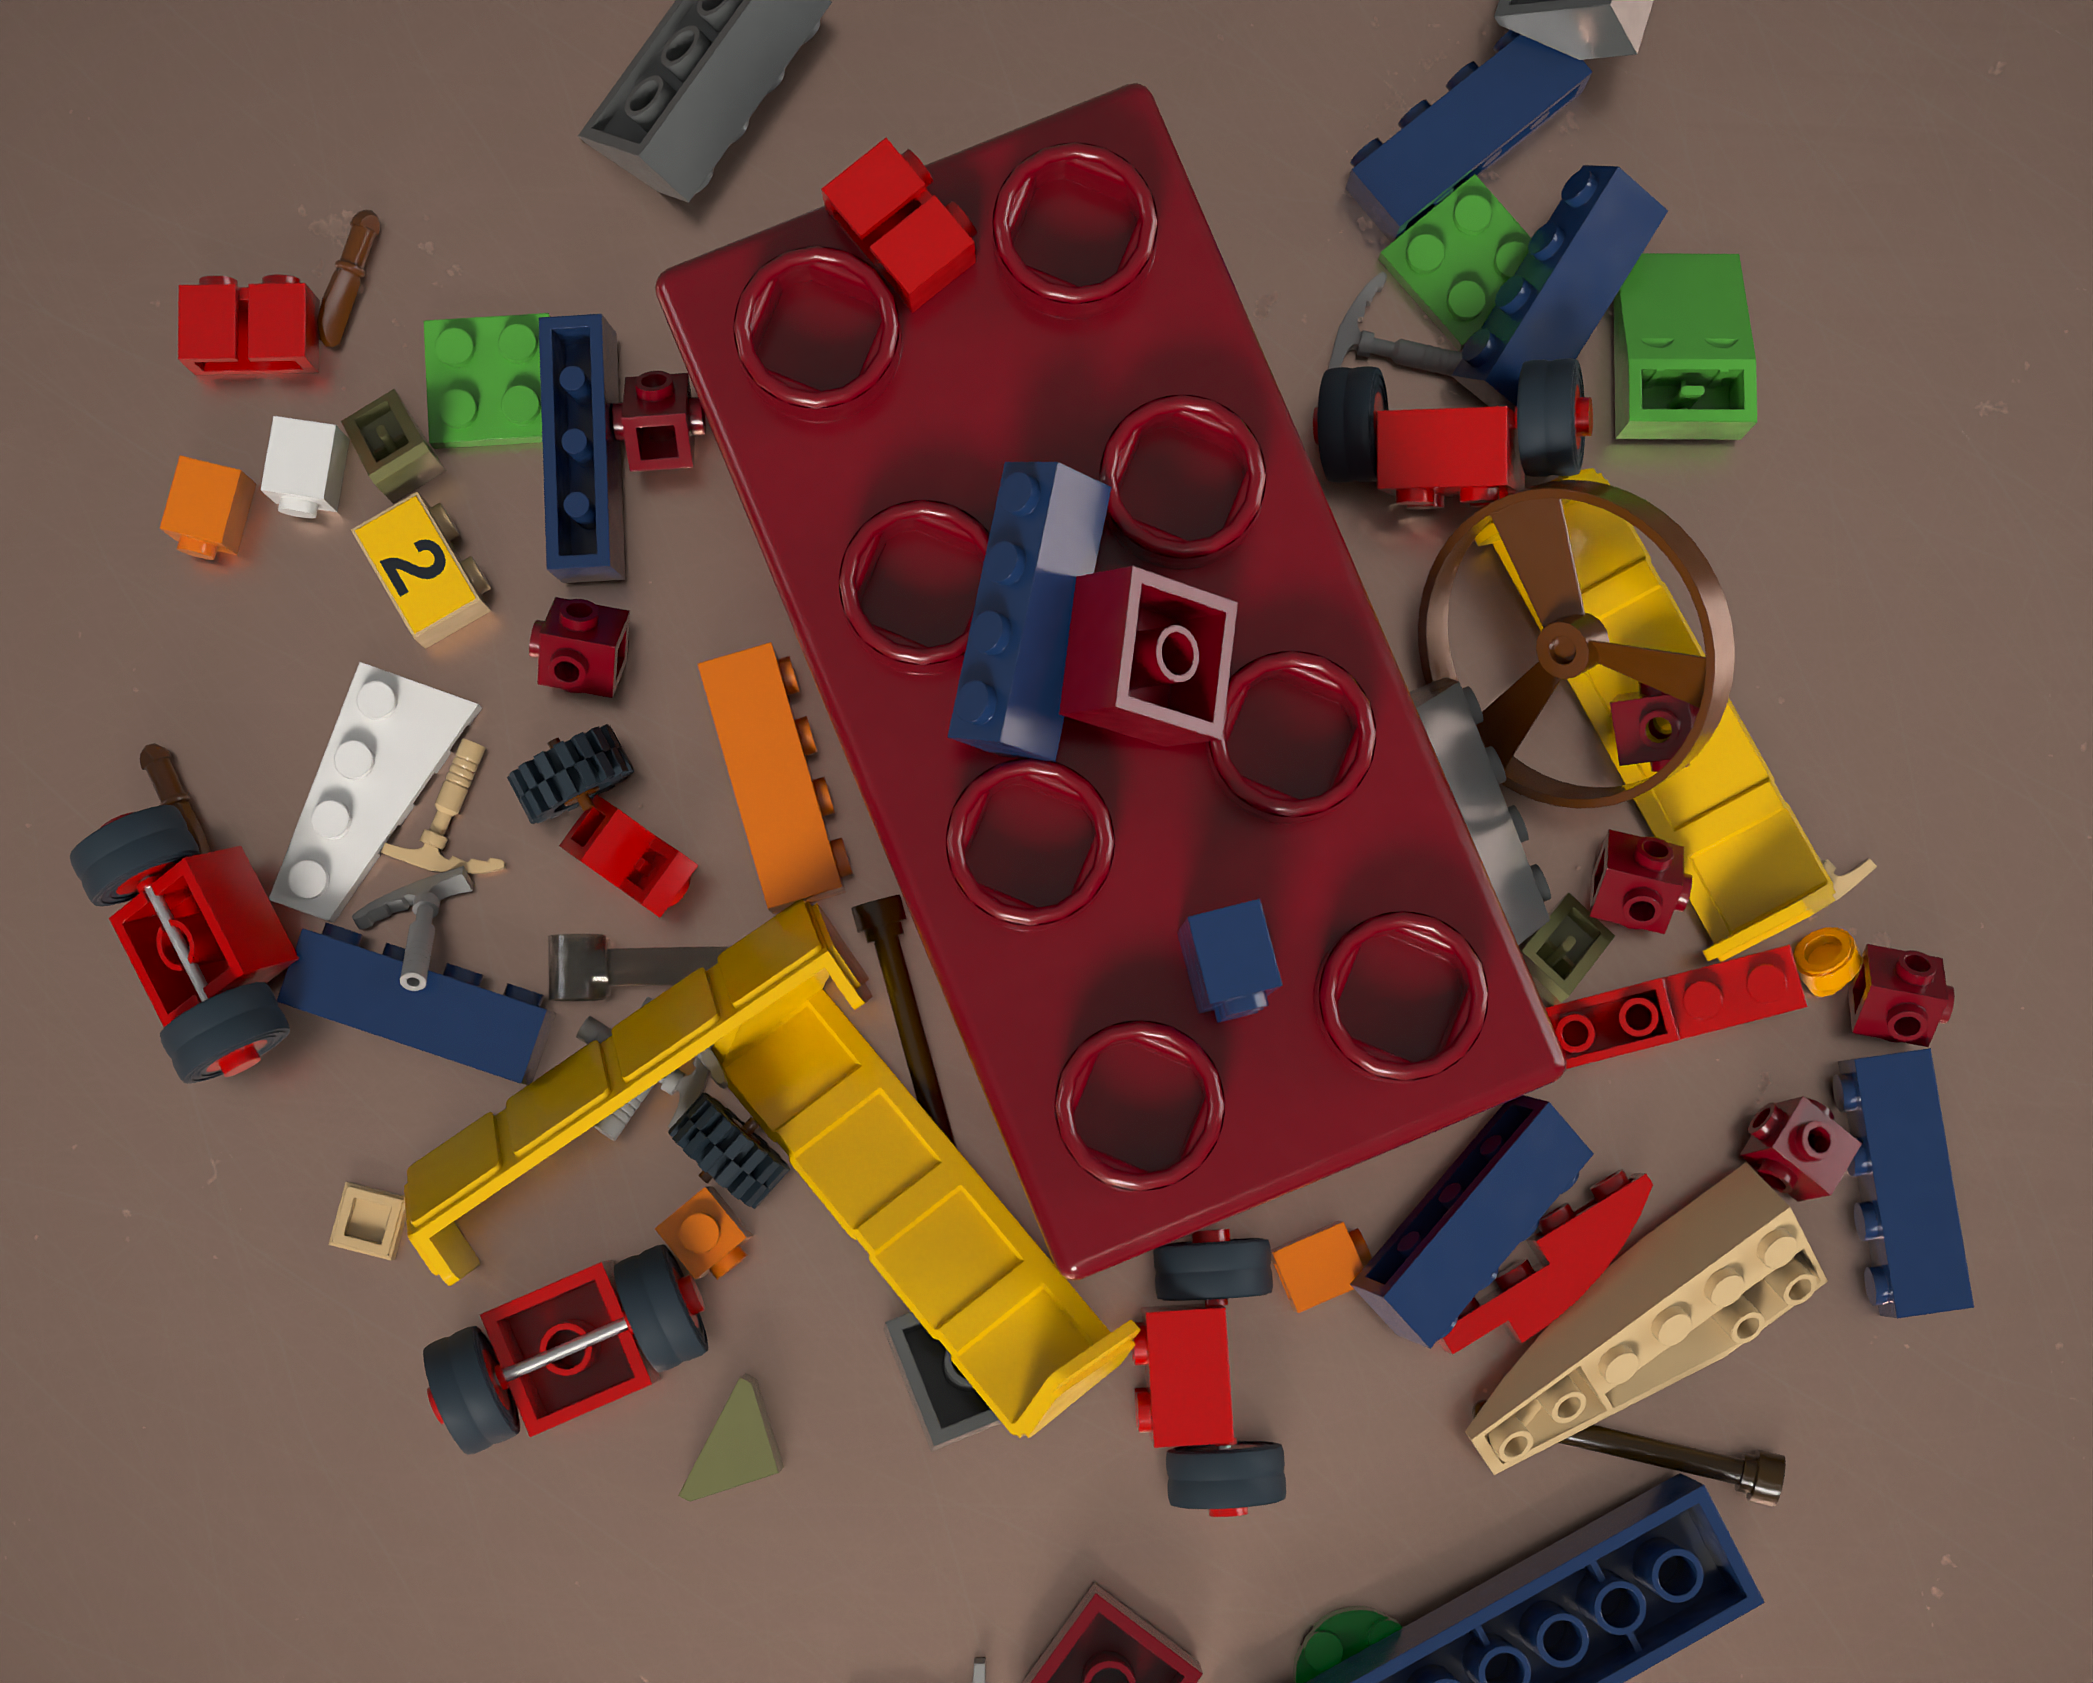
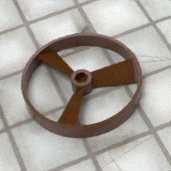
[1418,480,1735,809]

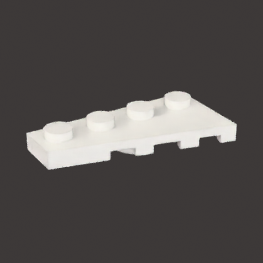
[269,662,483,923]

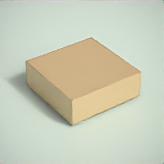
[328,1182,406,1261]

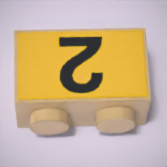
[351,492,491,649]

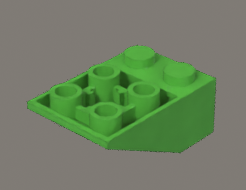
[1614,253,1757,440]

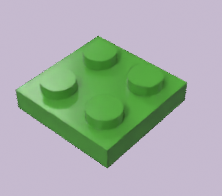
[1378,174,1531,352]
[424,313,551,449]

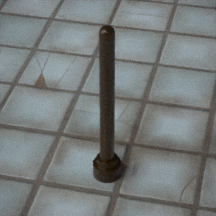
[851,895,957,1148]
[1472,1399,1786,1507]

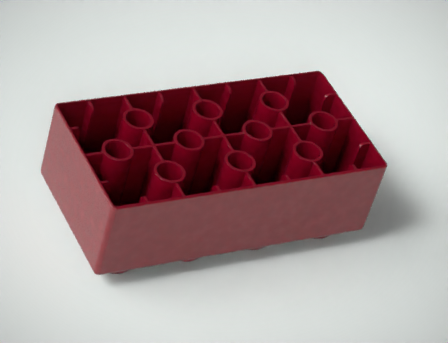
[655,83,1567,1280]

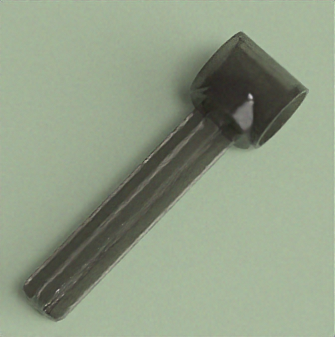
[548,934,730,1002]

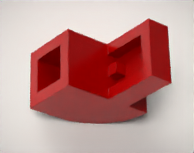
[559,794,698,918]

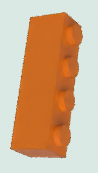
[697,642,853,914]

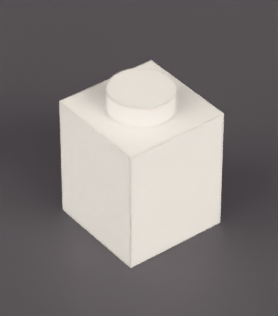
[261,416,350,518]

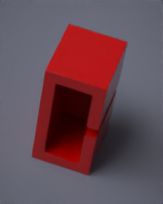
[821,138,977,313]
[178,274,320,375]

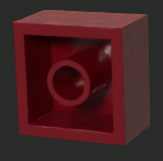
[1059,566,1238,747]
[1022,1583,1203,1683]

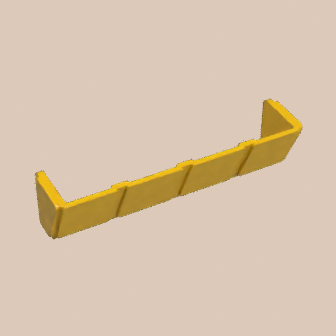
[1474,468,1836,962]
[404,899,873,1286]
[711,968,1140,1438]

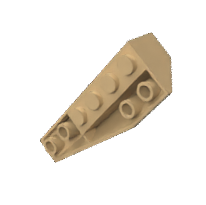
[1465,1162,1828,1475]

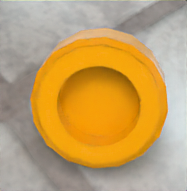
[1793,927,1862,997]

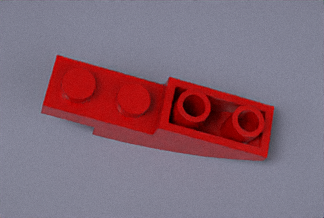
[1545,944,1808,1069]
[1438,1169,1653,1355]

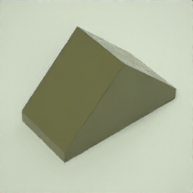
[341,389,446,504]
[1518,893,1615,1007]
[678,1373,784,1502]

